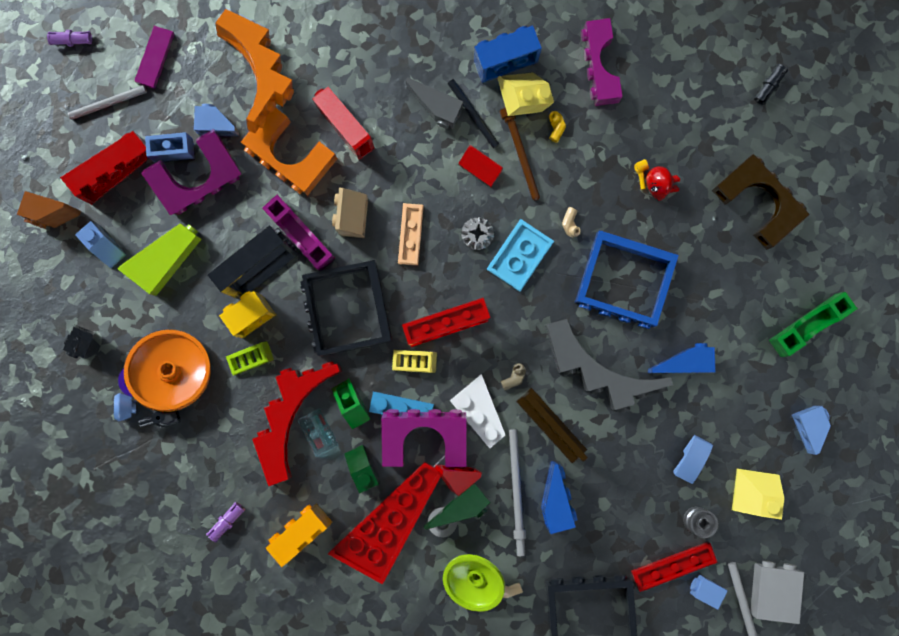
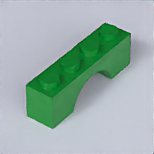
[769,292,858,357]

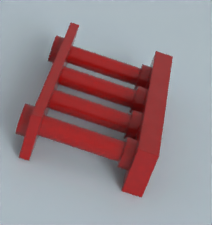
[402,297,490,347]

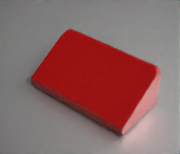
[458,145,503,187]

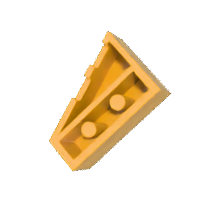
[266,503,333,567]

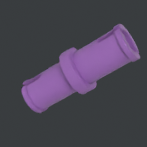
[47,30,92,46]
[206,501,245,542]

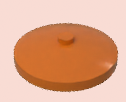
[124,330,211,412]

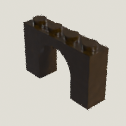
[712,154,810,250]

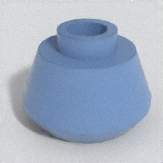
[114,393,136,422]

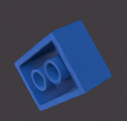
[474,25,542,83]

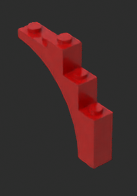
[252,361,342,487]

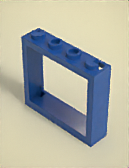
[575,230,679,329]

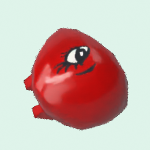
[646,166,680,201]

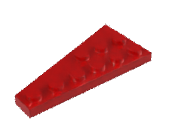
[328,462,441,585]

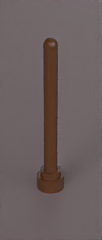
[499,108,540,201]

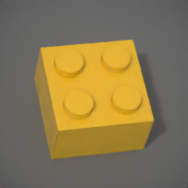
[219,291,276,338]

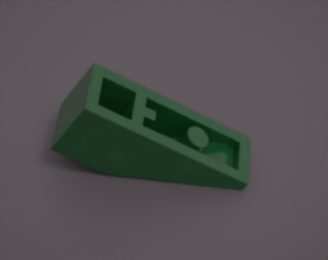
[423,483,491,530]

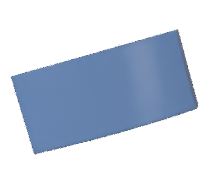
[673,435,713,484]

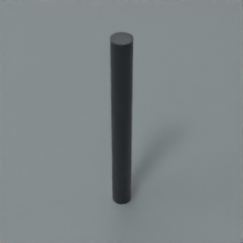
[447,79,499,149]

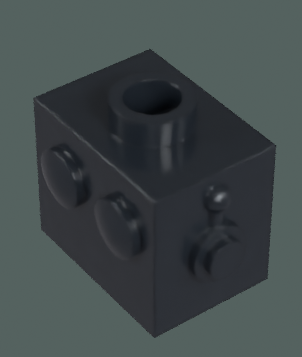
[63,324,95,359]

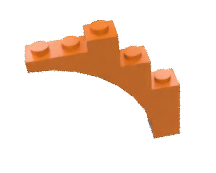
[215,9,294,133]

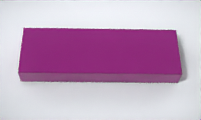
[134,25,175,89]

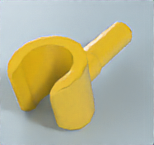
[634,159,649,190]

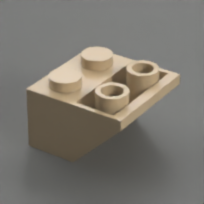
[332,188,368,238]

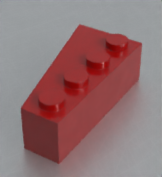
[60,131,149,205]

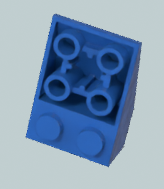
[541,461,577,534]

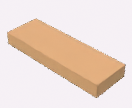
[398,203,424,266]

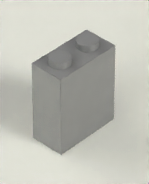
[750,561,804,624]

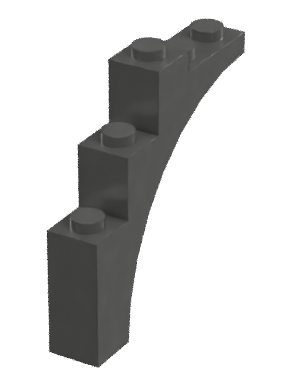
[545,319,673,413]

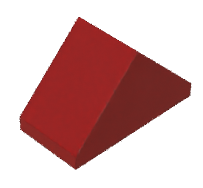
[435,465,482,497]

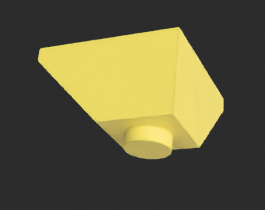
[732,469,784,520]

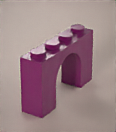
[141,129,241,216]
[381,409,467,467]

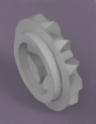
[462,217,494,250]

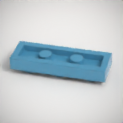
[369,392,434,414]

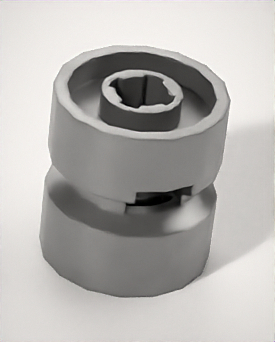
[683,506,718,538]

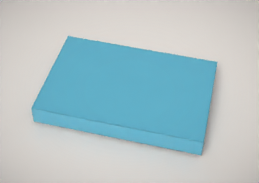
[486,219,554,292]

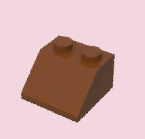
[17,191,81,229]

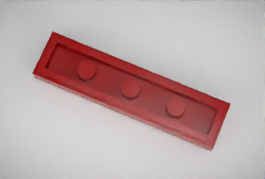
[631,542,718,592]

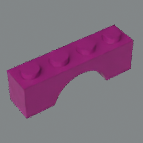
[581,18,623,106]
[262,194,336,271]

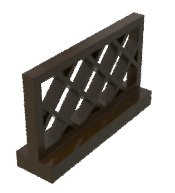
[516,388,588,463]

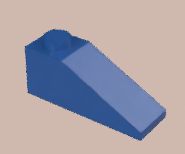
[648,343,715,373]

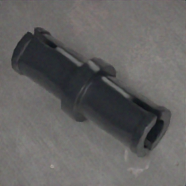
[754,64,788,105]

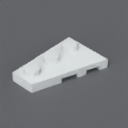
[450,374,505,448]

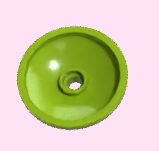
[443,554,505,612]

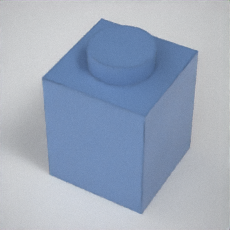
[690,574,727,610]

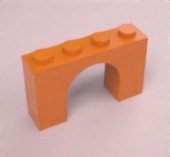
[241,107,338,196]

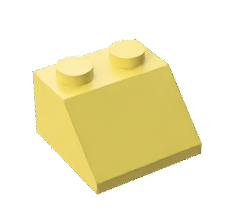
[497,73,554,116]

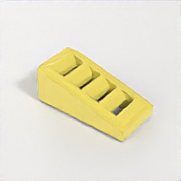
[392,350,437,373]

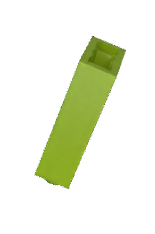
[118,223,201,296]

